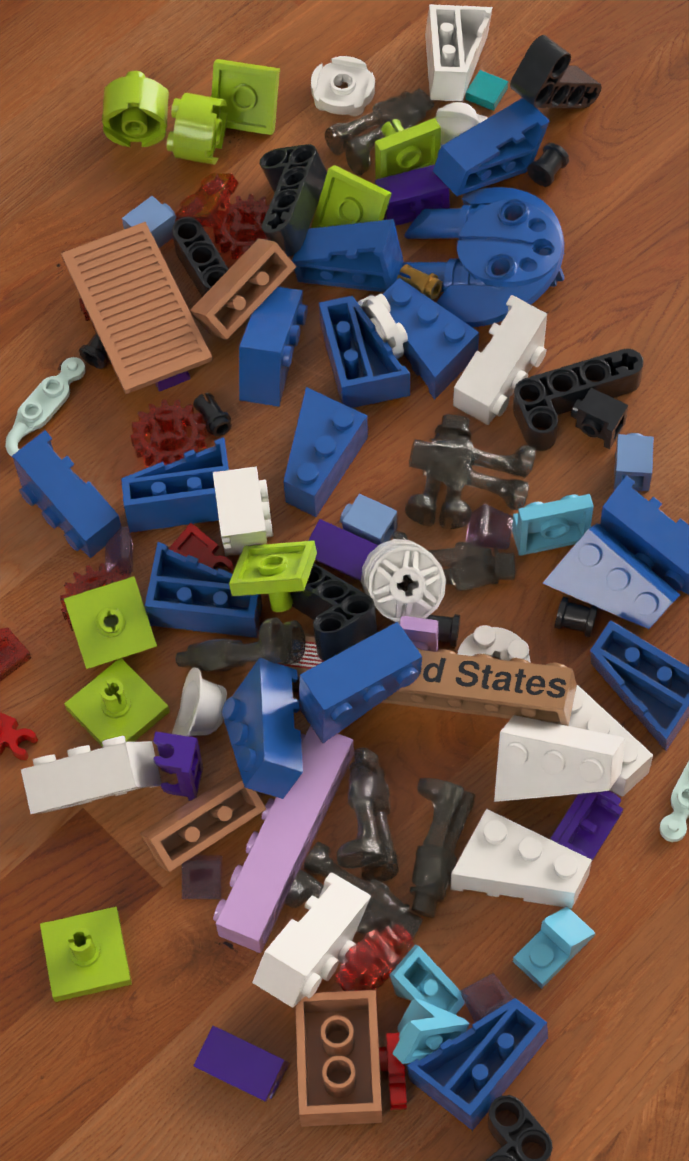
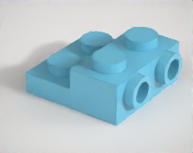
[512,494,594,556]

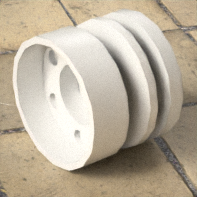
[361,539,446,623]

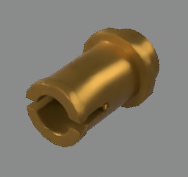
[397,264,442,299]

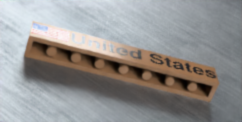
[274,632,577,726]

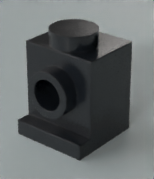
[570,388,628,449]

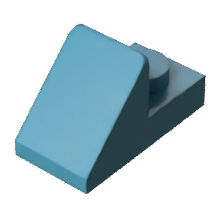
[513,907,596,989]
[390,945,468,1015]
[392,999,470,1064]

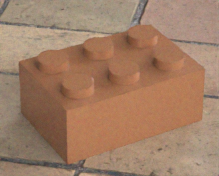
[295,990,382,1127]

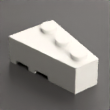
[425,4,493,101]
[453,295,547,425]
[213,466,273,557]
[569,685,653,797]
[494,715,625,802]
[21,736,161,814]
[451,809,592,908]
[252,872,371,1008]

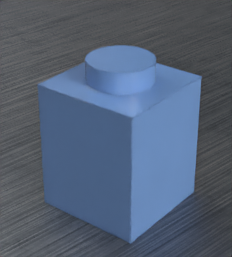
[122,196,176,248]
[614,433,654,491]
[340,494,398,545]

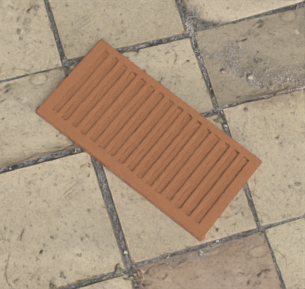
[61,222,213,394]

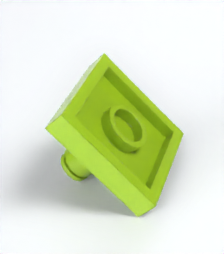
[211,59,280,135]
[375,118,441,180]
[311,165,392,228]
[229,541,317,612]
[64,576,157,669]
[64,658,170,747]
[40,907,132,1002]

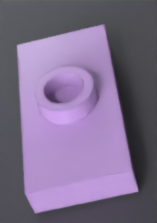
[400,616,438,652]

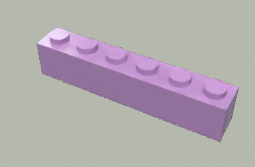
[213,726,354,953]

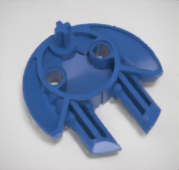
[400,187,564,327]

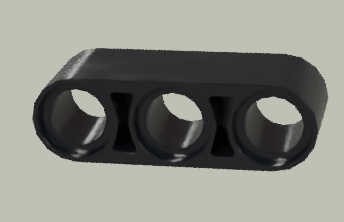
[172,217,229,297]

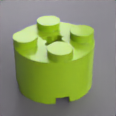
[102,71,169,147]
[167,93,227,165]

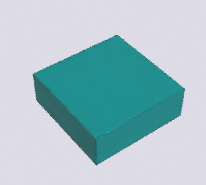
[465,70,509,111]

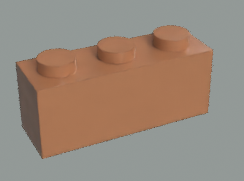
[189,239,296,340]
[140,772,266,872]

